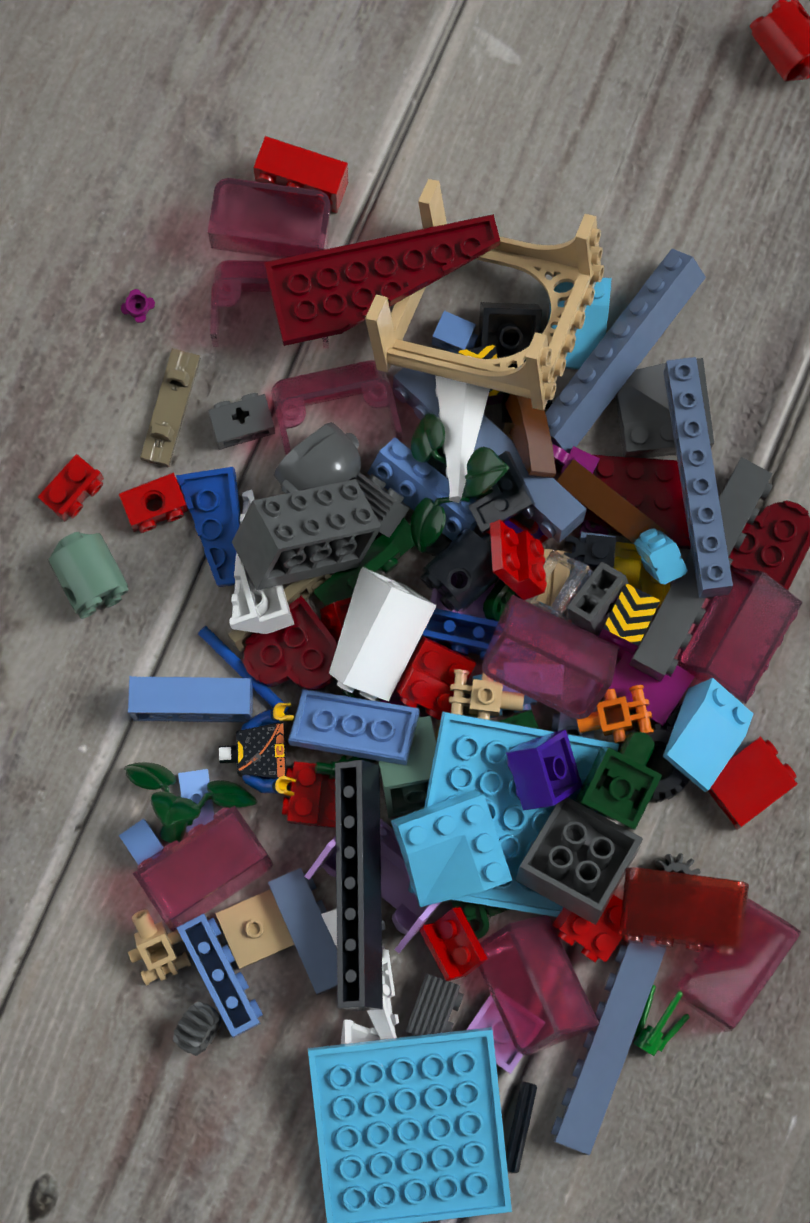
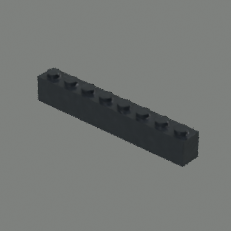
[335,760,383,1011]

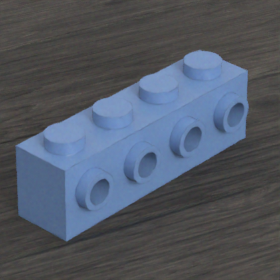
[367,437,477,541]
[177,913,263,1038]

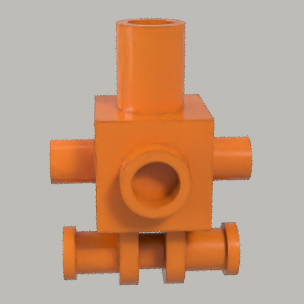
[576,685,654,744]

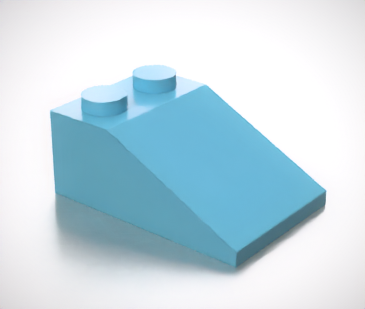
[548,276,612,370]
[663,678,753,792]

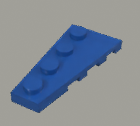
[176,467,241,587]

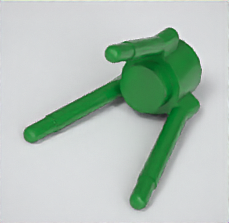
[633,985,690,1056]

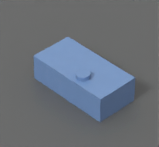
[128,676,253,722]

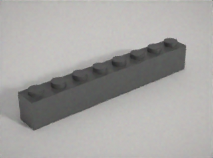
[629,457,773,682]

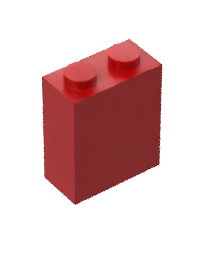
[707,736,798,830]

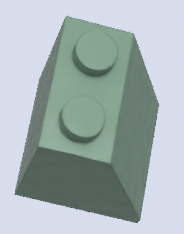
[377,716,436,818]

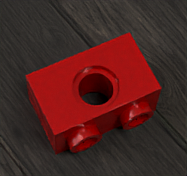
[119,473,188,533]

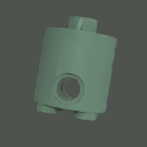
[48,532,129,619]

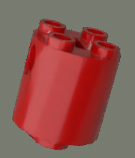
[749,0,810,81]

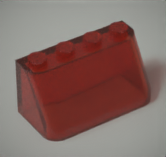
[619,867,749,956]

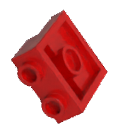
[490,519,547,601]
[395,637,476,720]
[282,761,336,829]
[552,895,635,963]

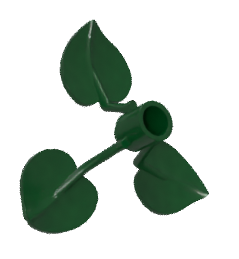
[411,413,509,553]
[124,762,258,844]

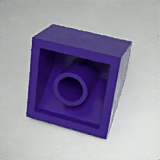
[506,729,582,811]

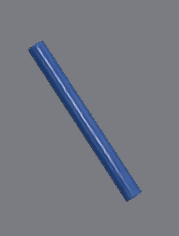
[198,626,290,714]

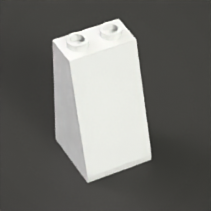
[329,567,437,701]

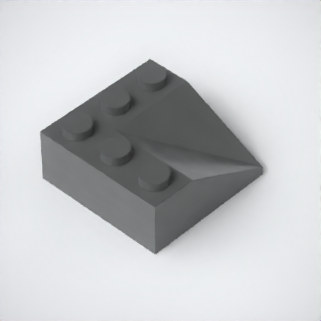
[615,358,714,458]
[515,797,643,925]

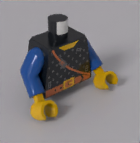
[219,703,296,796]

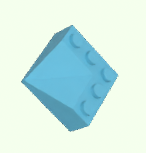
[391,789,512,907]

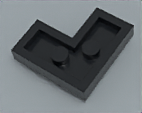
[469,451,536,533]

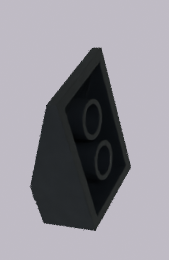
[479,302,542,368]

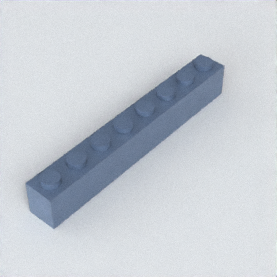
[545,249,706,454]
[392,368,586,543]
[551,911,675,1155]

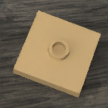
[215,889,295,970]

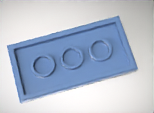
[288,689,420,765]

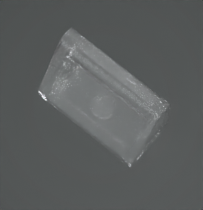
[522,550,593,628]

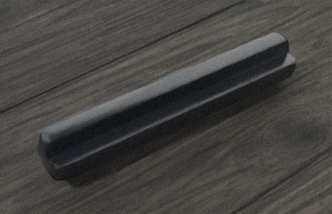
[506,1082,537,1173]

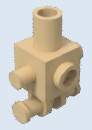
[449,669,524,720]
[128,910,192,986]

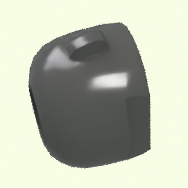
[274,422,361,494]

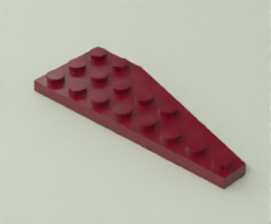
[264,214,500,346]
[554,455,691,549]

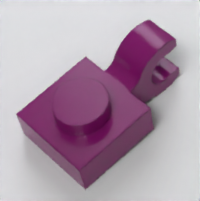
[552,444,600,474]

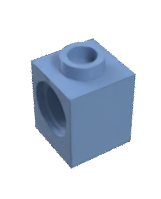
[432,311,479,354]
[119,819,166,868]

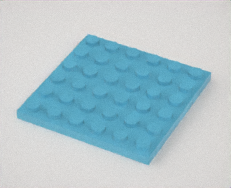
[408,712,619,917]
[308,1027,512,1223]

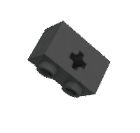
[208,393,276,450]
[567,562,629,637]

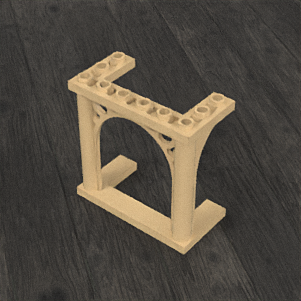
[365,179,604,411]

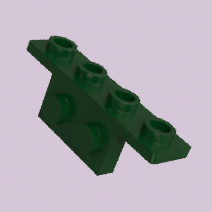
[314,518,415,607]

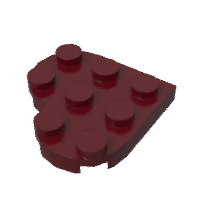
[729,500,810,596]
[243,595,338,691]

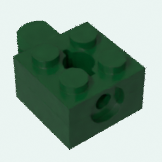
[575,732,662,830]

